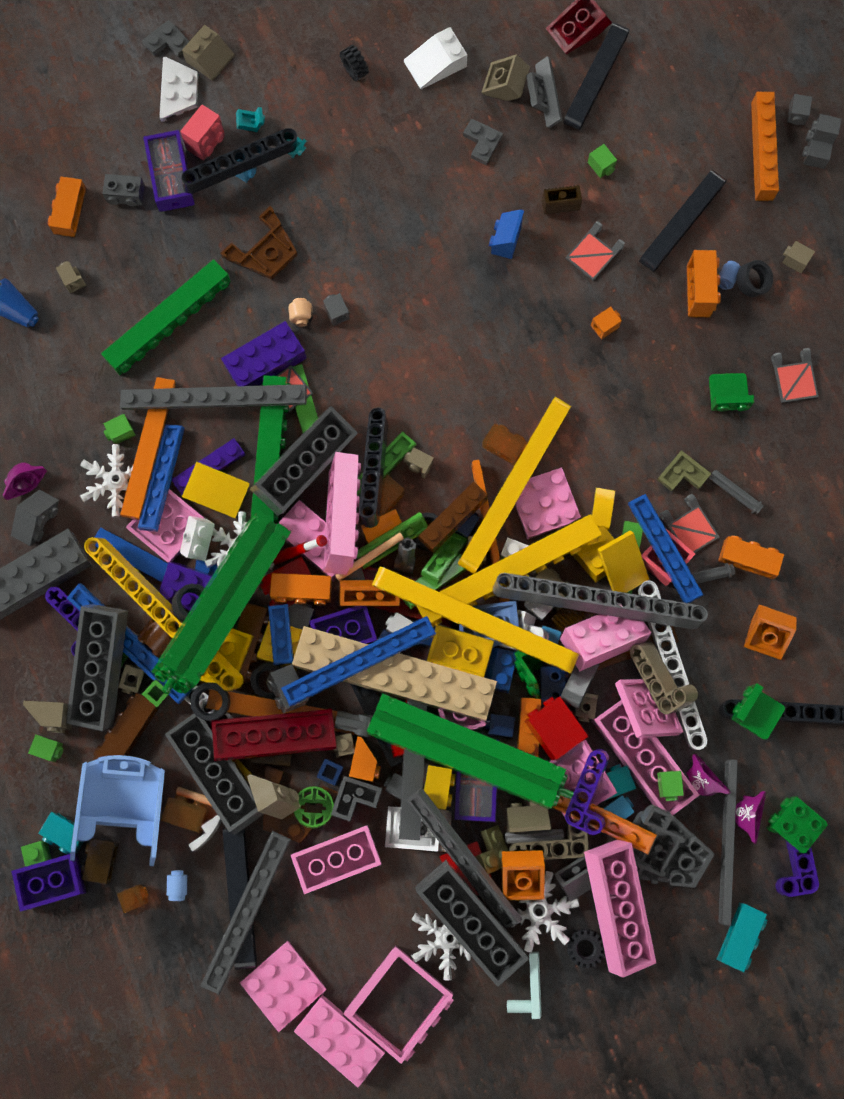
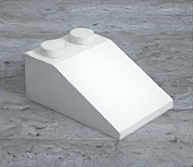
[404,27,467,89]
[385,806,452,852]

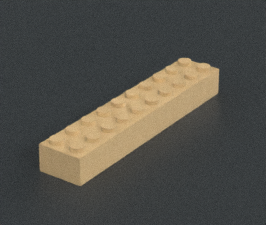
[292,626,497,722]

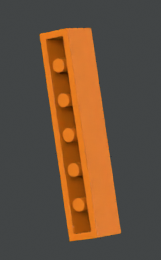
[751,92,779,201]

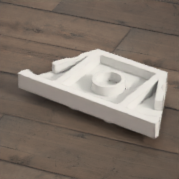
[160,57,199,122]

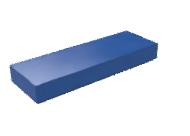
[268,604,294,666]

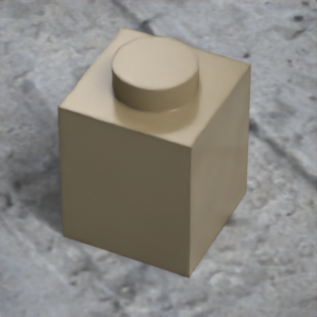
[782,241,815,273]

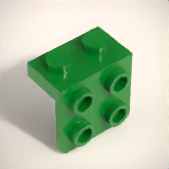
[709,373,754,412]
[514,651,543,699]
[731,683,785,740]
[766,796,827,853]

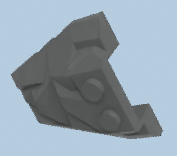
[633,804,715,888]

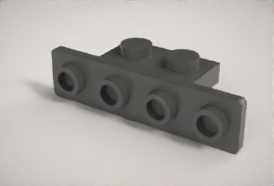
[526,57,562,128]

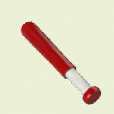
[273,535,327,565]

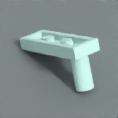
[507,952,542,1019]

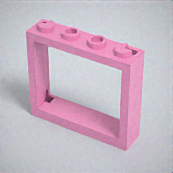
[343,945,454,1064]

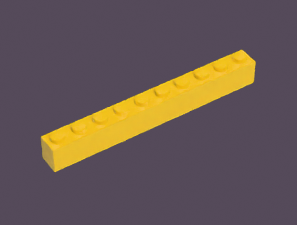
[416,514,602,627]

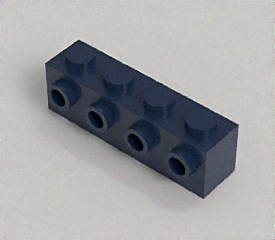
[539,667,568,748]

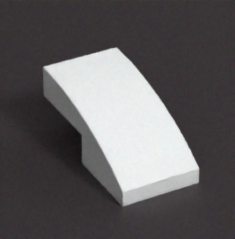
[189,815,222,852]

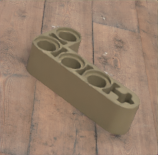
[630,641,698,715]
[509,819,589,860]

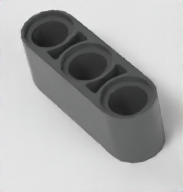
[561,663,600,709]

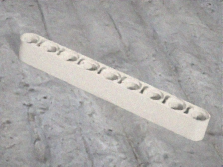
[638,581,707,750]

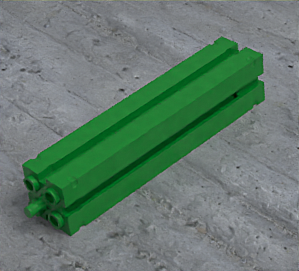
[151,510,291,694]
[367,693,574,809]

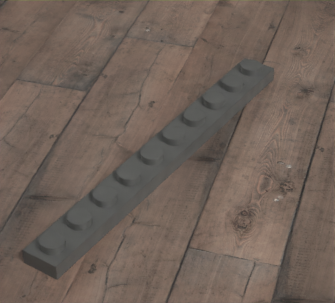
[120,384,307,410]

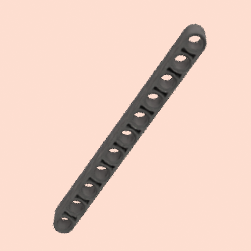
[493,573,708,629]

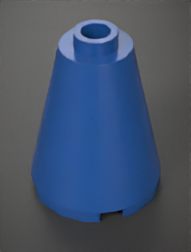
[0,278,39,328]

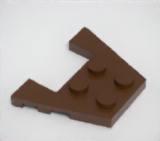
[220,206,297,279]
[263,766,338,843]

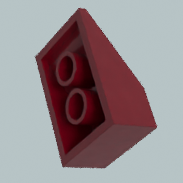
[546,0,612,55]

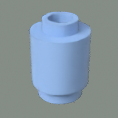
[167,870,188,901]

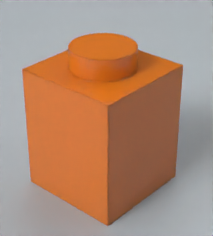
[591,307,622,340]

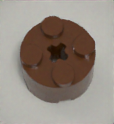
[137,615,179,658]

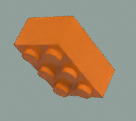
[687,250,721,317]

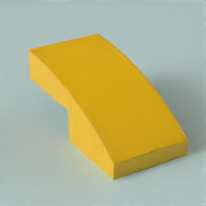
[592,488,615,530]

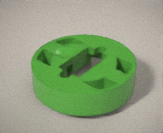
[294,786,334,828]

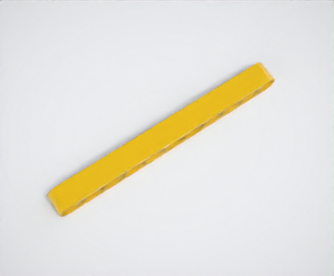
[458,396,571,574]
[84,537,243,691]
[372,567,579,673]

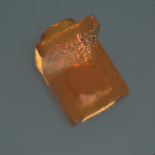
[117,884,149,913]

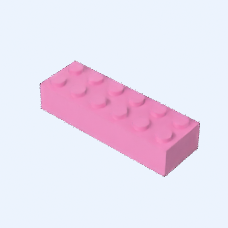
[323,452,361,575]
[591,700,699,815]
[584,840,656,977]

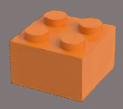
[502,850,545,900]

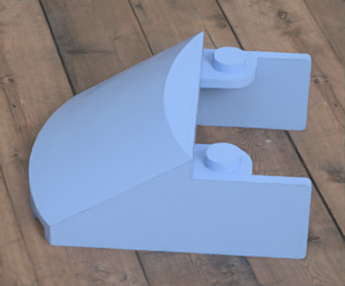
[70,755,165,866]

